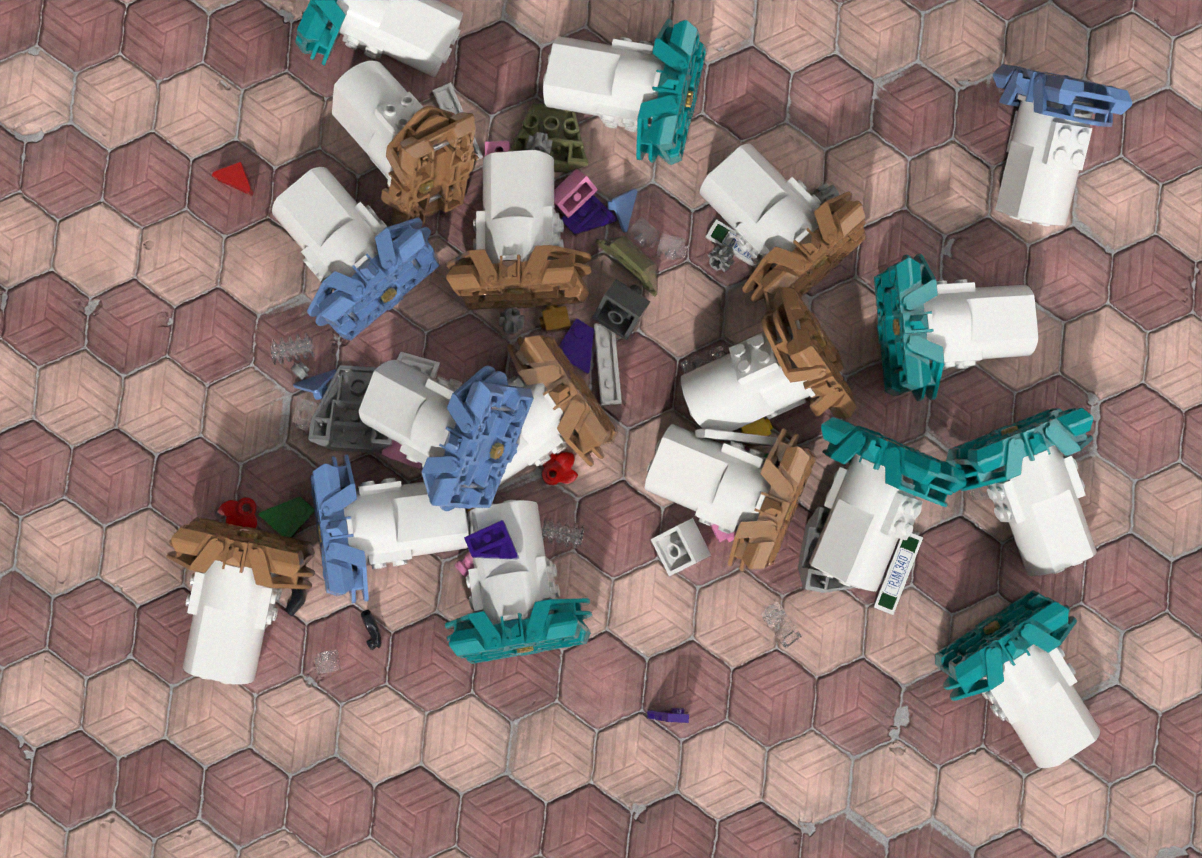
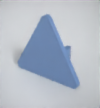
[608,189,637,232]
[293,369,336,400]

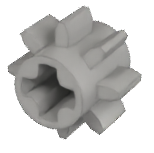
[526,132,552,154]
[815,183,839,205]
[708,245,735,272]
[499,308,524,334]

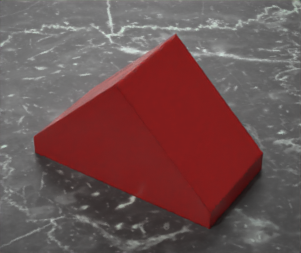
[212,162,254,196]

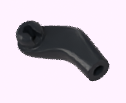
[284,589,306,616]
[361,610,382,650]

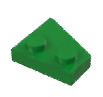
[258,496,315,538]

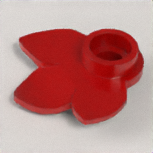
[542,452,578,485]
[217,497,257,528]

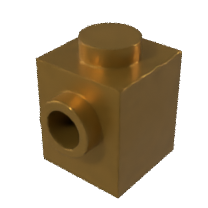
[539,305,571,333]

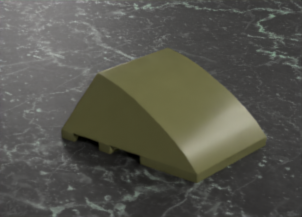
[508,103,588,173]
[595,236,657,297]

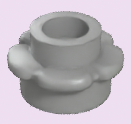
[290,362,309,380]

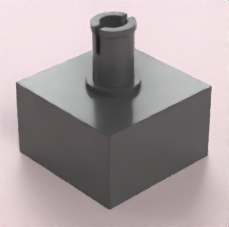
[592,279,650,341]

